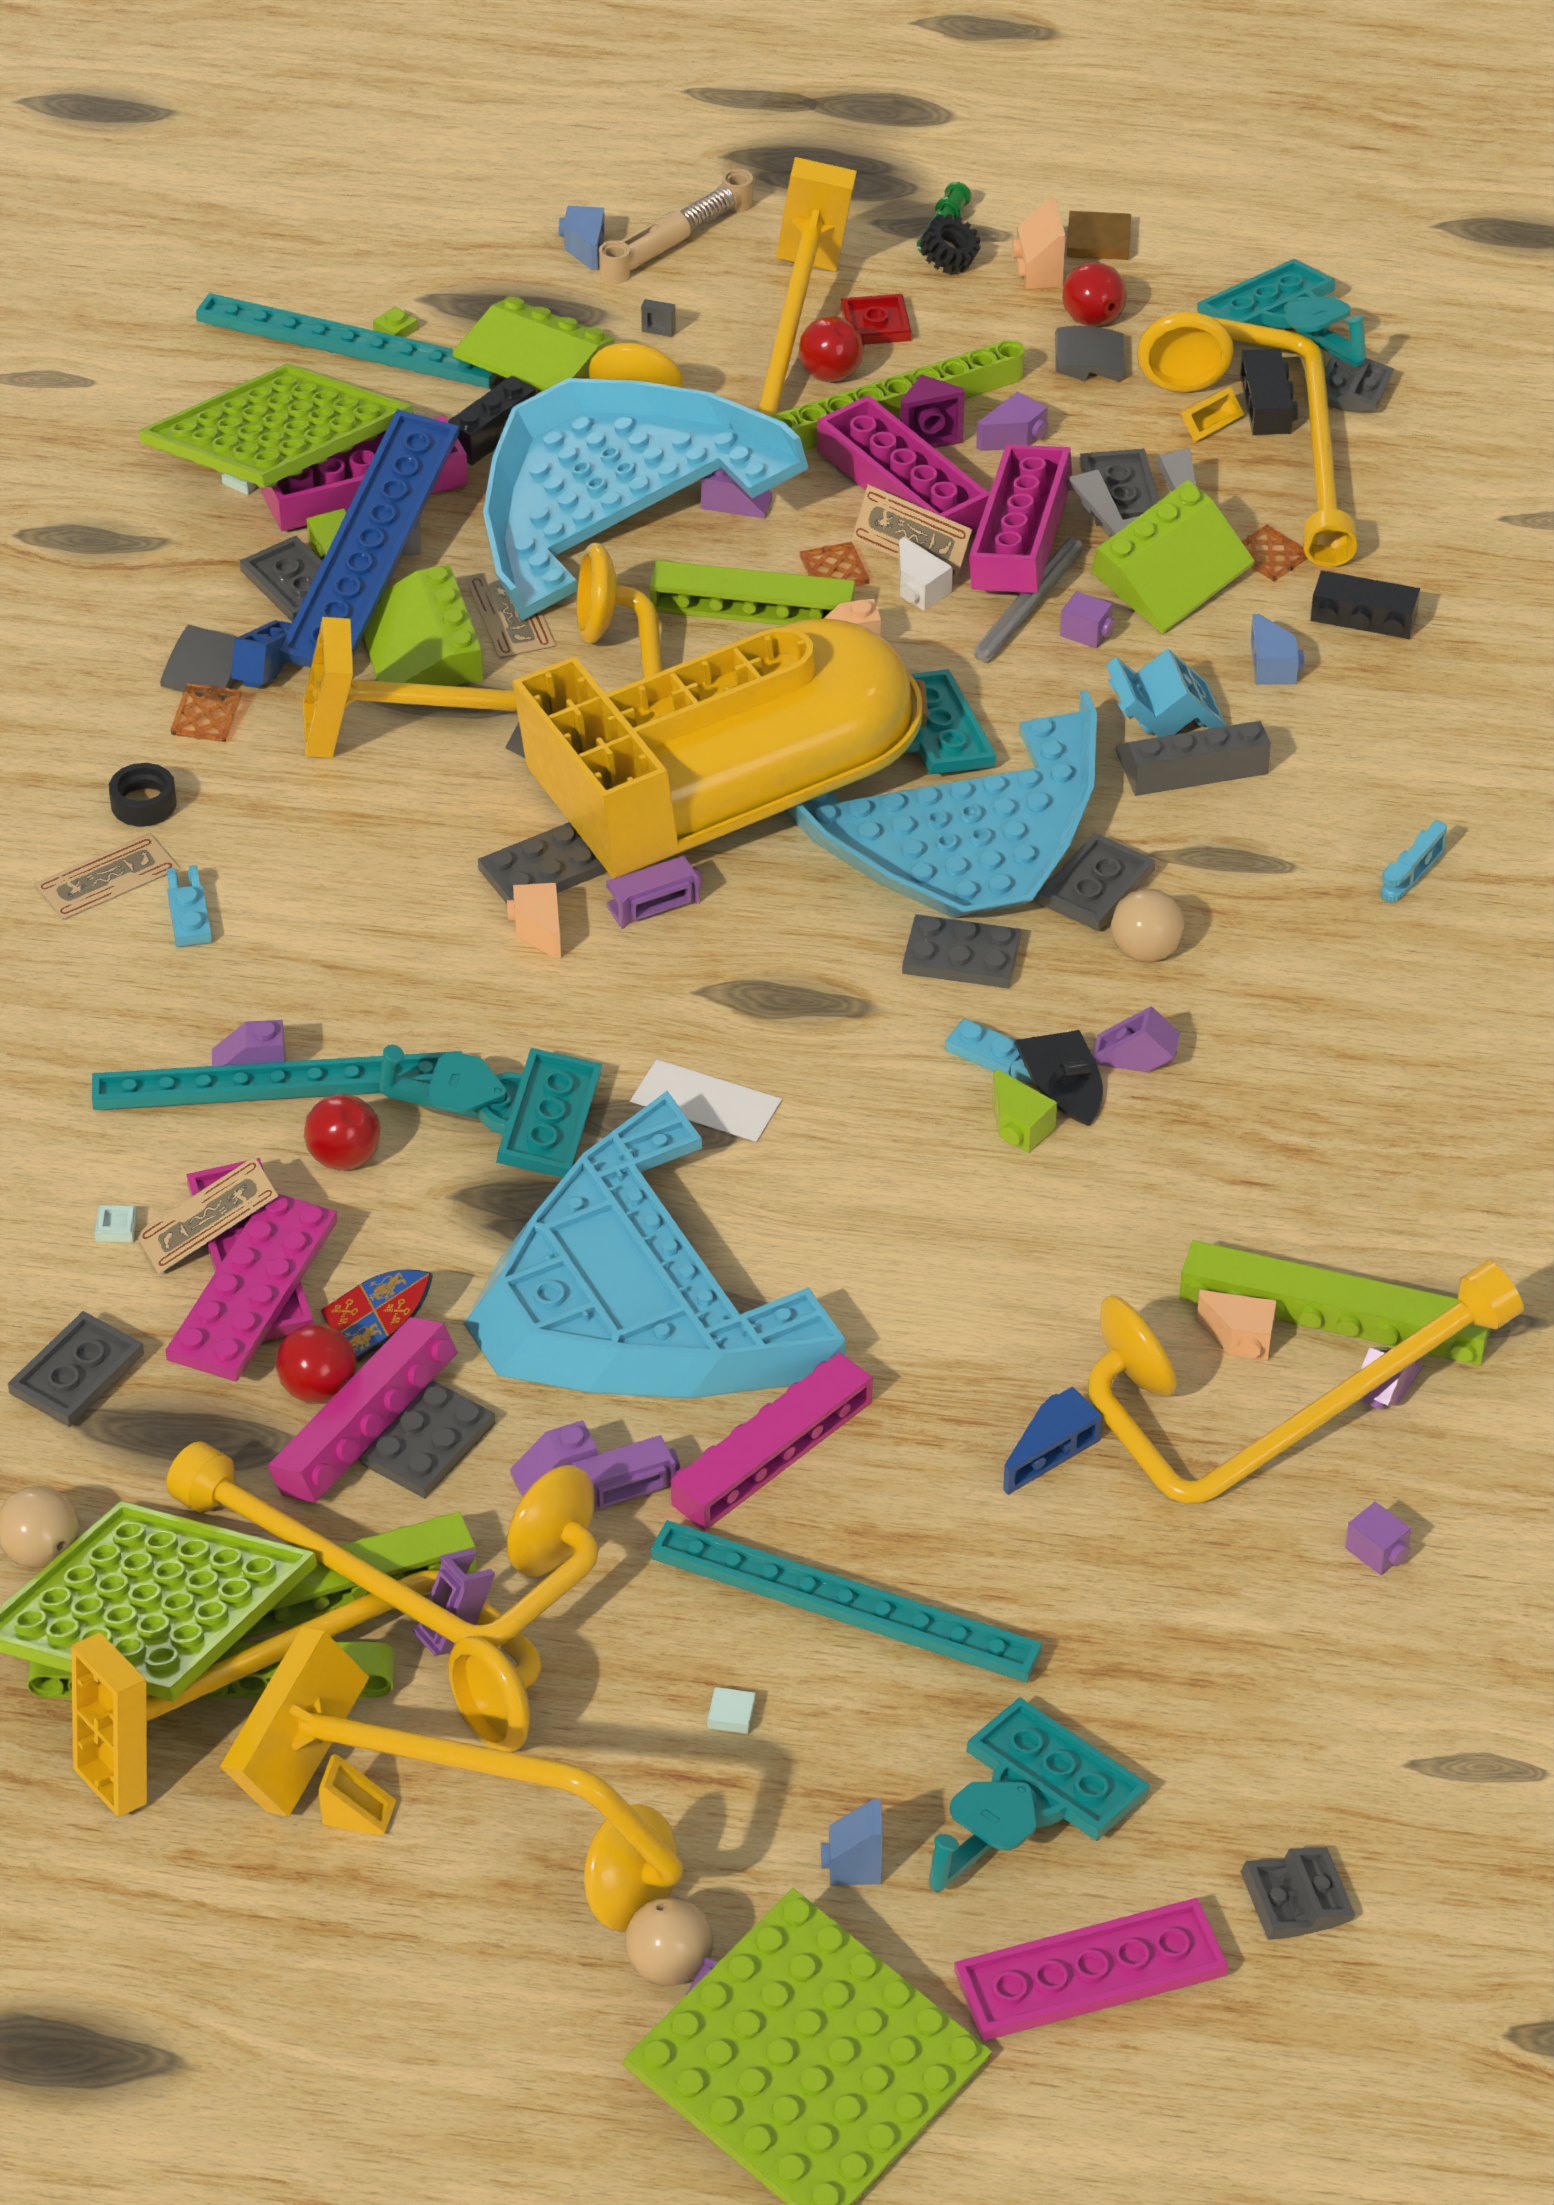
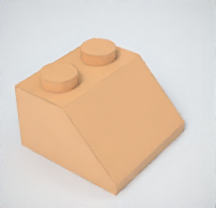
[1011,198,1065,289]

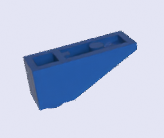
[231,620,292,688]
[1003,1386,1102,1495]

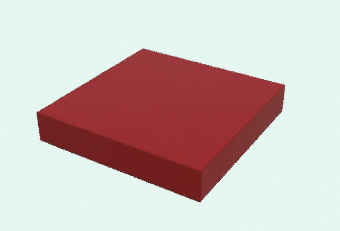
[840,294,912,345]

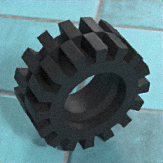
[920,214,981,274]

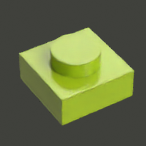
[373,306,418,338]

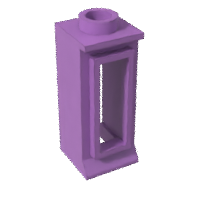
[606,856,703,929]
[572,1435,680,1510]
[412,1548,495,1656]

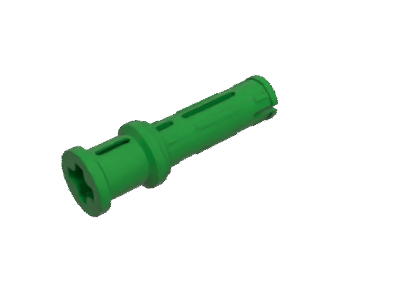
[916,182,972,256]

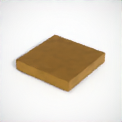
[1067,211,1131,260]

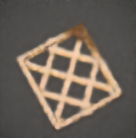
[1241,524,1308,581]
[800,542,870,587]
[170,683,242,742]

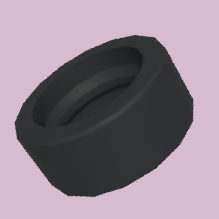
[109,763,177,827]

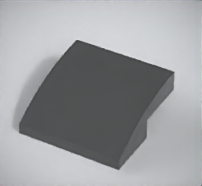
[1055,326,1125,382]
[1325,355,1394,412]
[160,624,237,703]
[1240,1847,1355,1940]

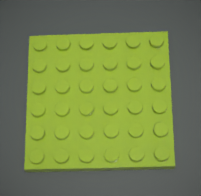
[138,363,414,488]
[0,1501,317,1702]
[623,1888,992,2205]

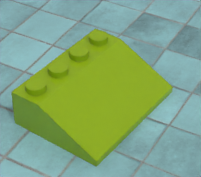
[452,297,615,391]
[1091,479,1255,634]
[362,565,483,686]

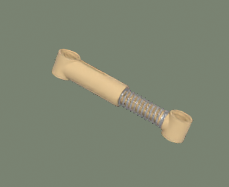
[599,169,753,284]

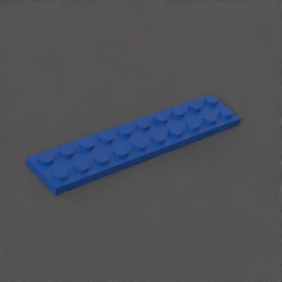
[279,409,459,668]

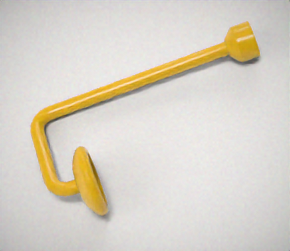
[1137,311,1357,567]
[1088,1260,1524,1504]
[166,1441,599,1647]

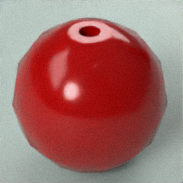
[1062,262,1127,327]
[799,316,864,382]
[304,1093,381,1171]
[276,1324,357,1404]

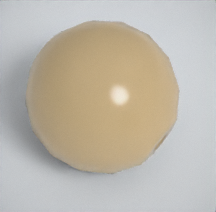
[1111,888,1185,963]
[0,1486,79,1569]
[625,1897,713,1986]

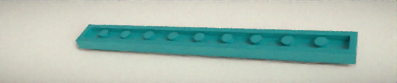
[196,293,498,388]
[92,1051,462,1110]
[651,1520,1042,1683]

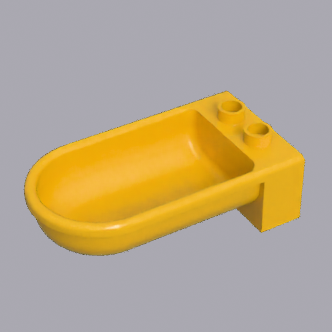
[512,619,923,879]

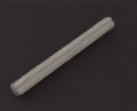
[974,537,1083,662]

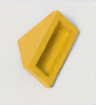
[1180,386,1245,442]
[319,1754,396,1836]

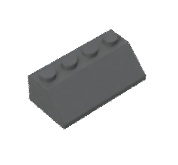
[1116,720,1271,796]

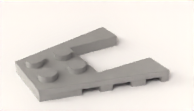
[1066,448,1196,537]

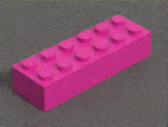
[817,395,990,534]
[261,416,468,532]
[969,444,1072,594]

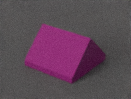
[900,374,965,448]

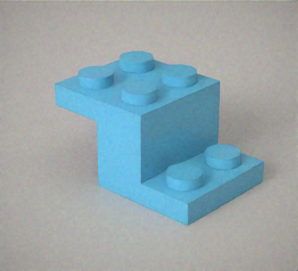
[1106,649,1227,737]

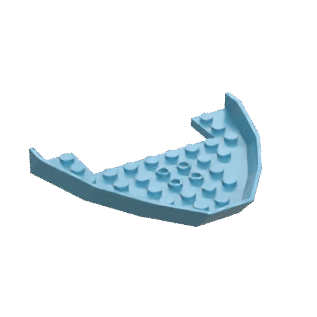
[483,378,809,621]
[785,690,1097,918]
[464,1091,845,1399]

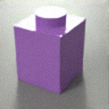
[1060,591,1115,649]
[1345,1502,1411,1575]

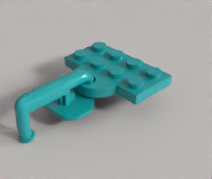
[1197,259,1366,367]
[905,669,997,775]
[379,1045,602,1178]
[929,1697,1150,1893]

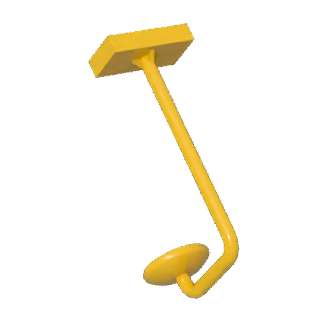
[589,157,857,417]
[303,542,663,758]
[71,1570,542,1817]
[220,1627,683,1932]

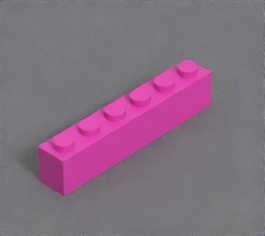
[267,1317,458,1503]
[671,1352,873,1531]

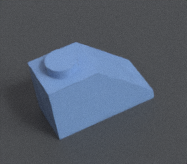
[559,206,605,270]
[1250,614,1304,685]
[821,1799,883,1885]

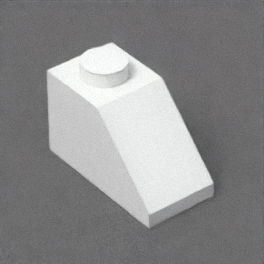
[899,537,953,611]

